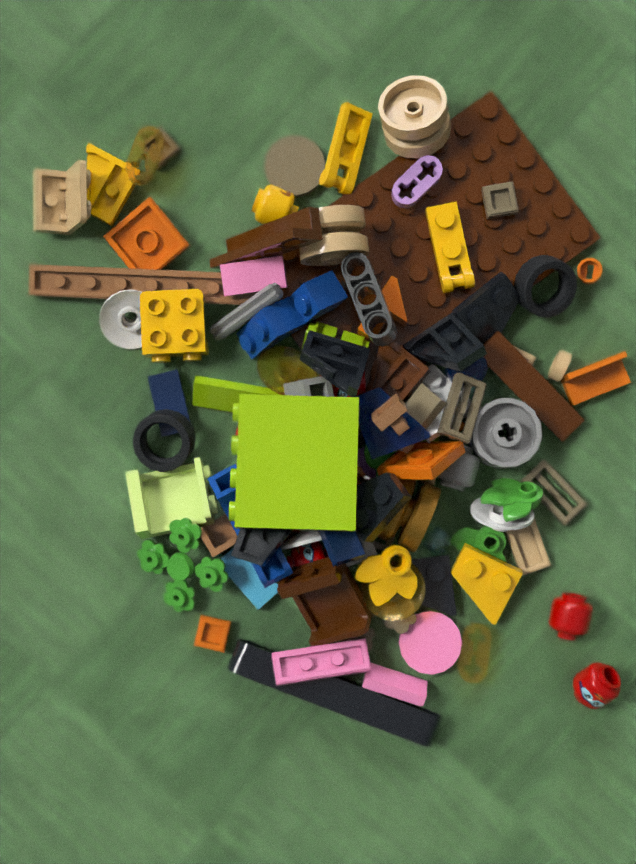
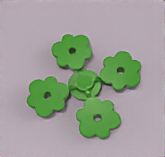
[137,517,229,612]

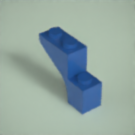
[236,270,348,360]
[207,464,293,588]

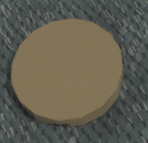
[264,135,325,198]

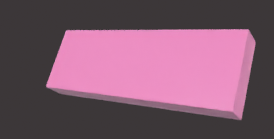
[271,638,372,686]

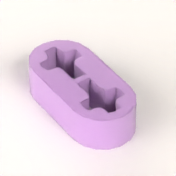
[391,155,443,208]

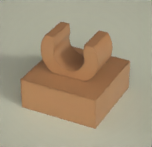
[371,393,410,436]

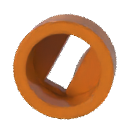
[577,258,602,284]

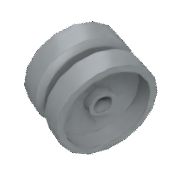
[468,398,542,469]

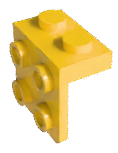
[140,289,209,363]

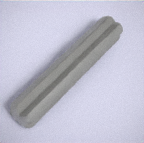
[210,283,283,341]

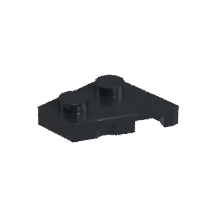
[402,312,487,372]
[356,472,411,543]
[390,554,457,616]

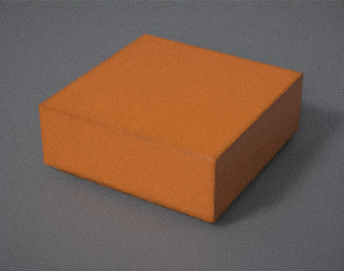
[194,614,232,653]

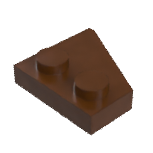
[364,341,431,409]

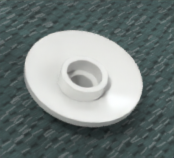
[99,290,142,349]
[470,497,534,532]
[280,530,322,550]

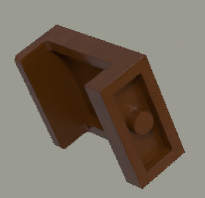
[277,557,373,647]

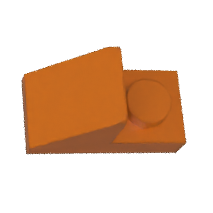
[357,275,407,340]

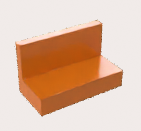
[561,351,631,406]

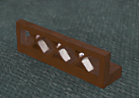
[209,207,323,269]

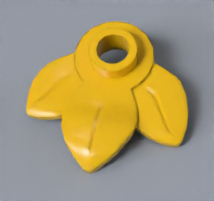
[355,545,417,606]

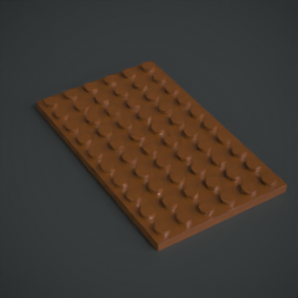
[277,90,601,405]

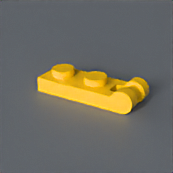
[319,102,373,195]
[425,201,475,293]

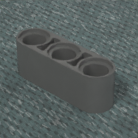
[341,252,397,347]

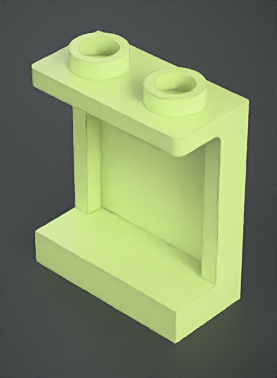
[125,457,218,539]

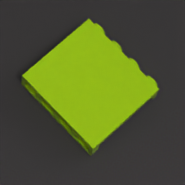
[229,394,359,532]

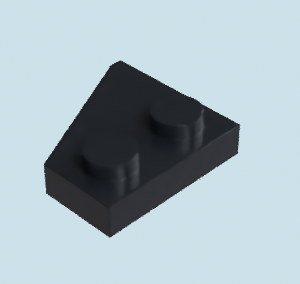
[452,272,520,344]
[300,330,370,397]

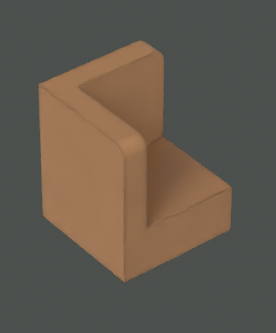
[201,514,238,557]

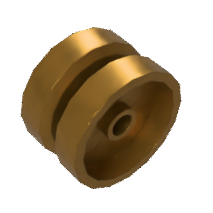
[377,479,441,553]

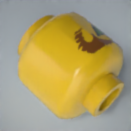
[251,184,299,225]

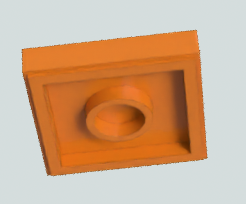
[103,197,191,270]
[377,441,465,480]

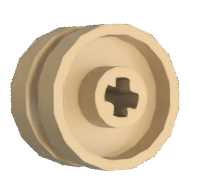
[378,76,451,158]
[299,205,369,266]

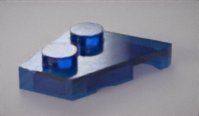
[356,387,432,459]

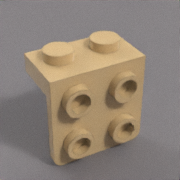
[33,160,91,235]

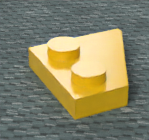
[86,142,142,227]
[451,543,523,625]

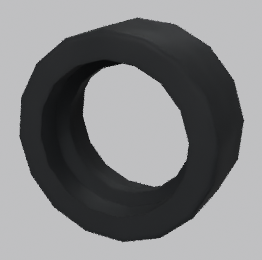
[513,255,577,318]
[132,409,196,472]

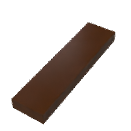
[480,331,585,442]

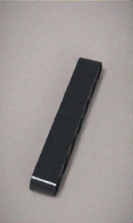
[227,638,442,747]

